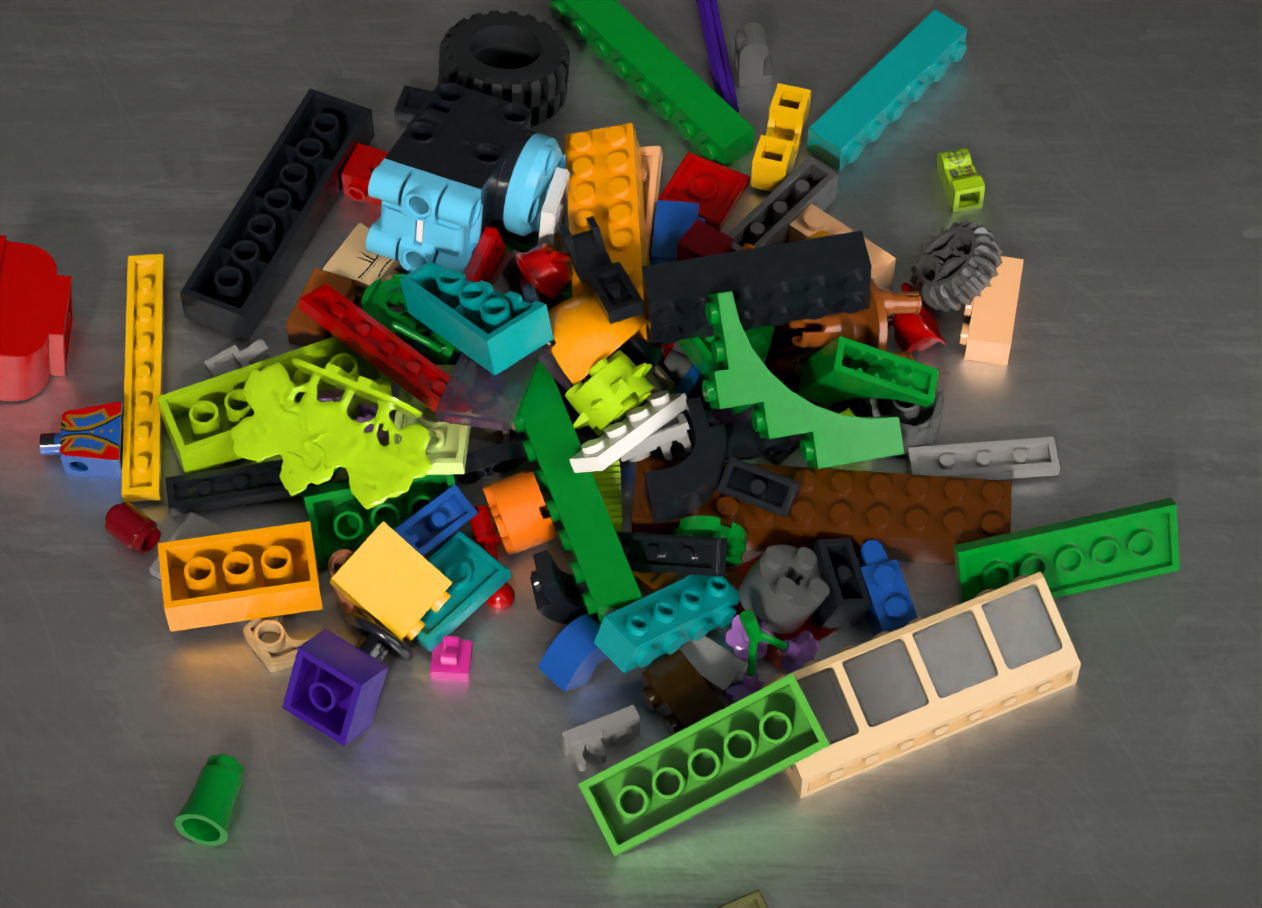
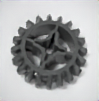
[910,219,1003,312]

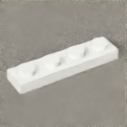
[569,391,687,473]

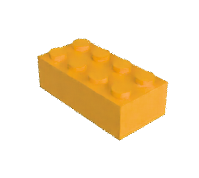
[158,521,323,632]

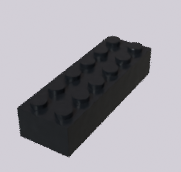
[642,230,872,345]

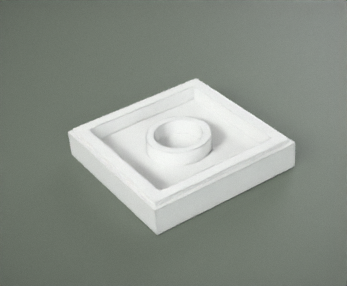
[538,167,570,249]

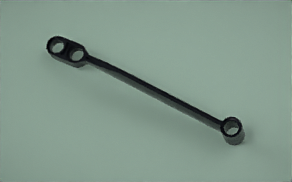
[454,418,792,485]

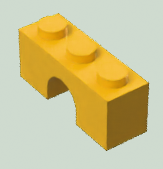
[751,83,811,192]

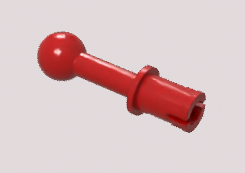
[470,505,515,610]

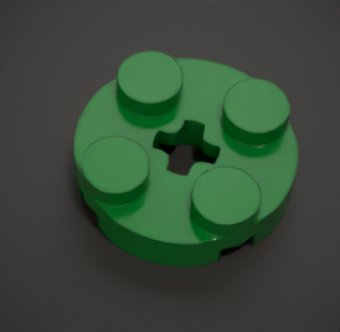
[361,274,428,344]
[671,516,747,565]

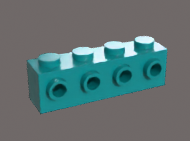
[594,575,740,673]

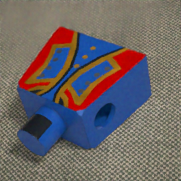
[40,402,124,480]

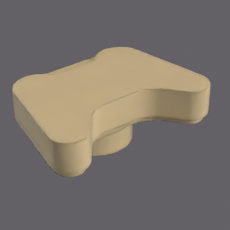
[243,615,308,672]

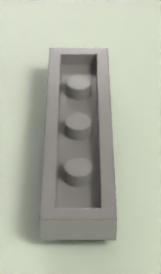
[907,437,1060,480]

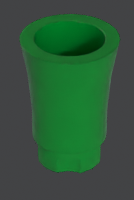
[174,754,244,846]

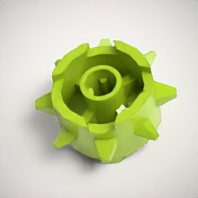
[565,350,654,437]

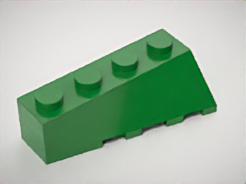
[302,474,455,569]

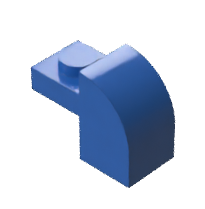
[538,614,609,691]

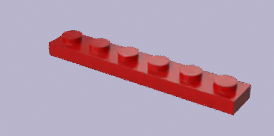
[299,283,479,424]

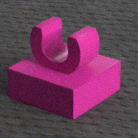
[430,636,473,681]

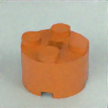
[482,468,558,556]

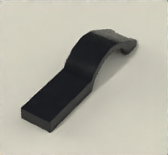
[559,216,645,324]

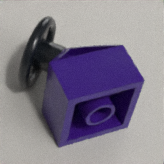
[282,613,413,746]

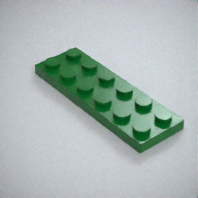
[953,498,1180,604]

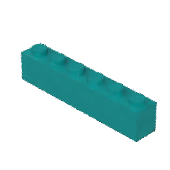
[807,9,967,171]

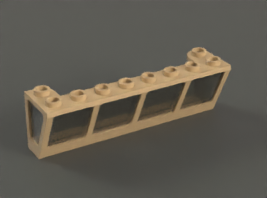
[762,572,1081,798]

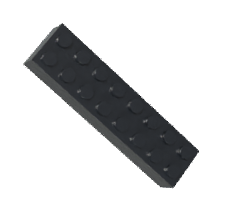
[180,88,375,341]

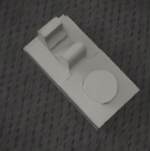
[620,413,692,462]
[561,705,640,772]

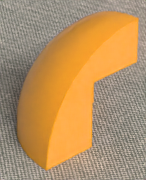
[548,295,647,385]

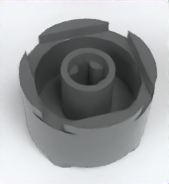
[867,387,944,454]
[739,545,830,634]

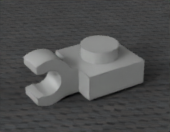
[204,339,271,378]

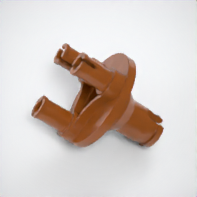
[790,281,922,361]

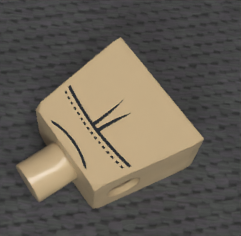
[322,222,404,302]

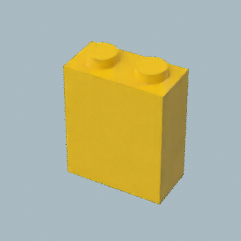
[329,521,452,642]

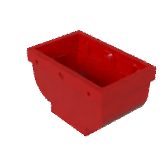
[0,235,73,401]

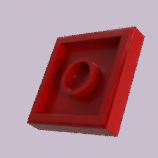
[658,152,750,231]

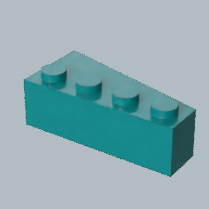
[400,261,554,375]

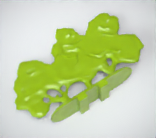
[230,358,433,509]

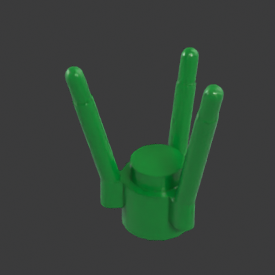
[391,322,460,365]

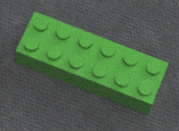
[578,673,831,856]

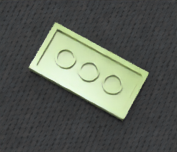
[394,364,478,475]

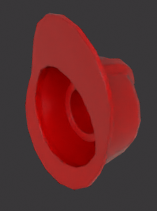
[516,244,572,303]
[891,282,947,352]

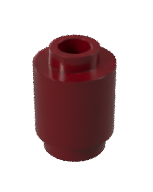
[105,502,161,554]

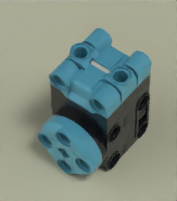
[365,82,566,274]

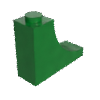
[797,336,939,407]

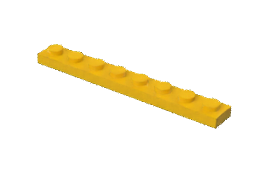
[121,254,165,502]

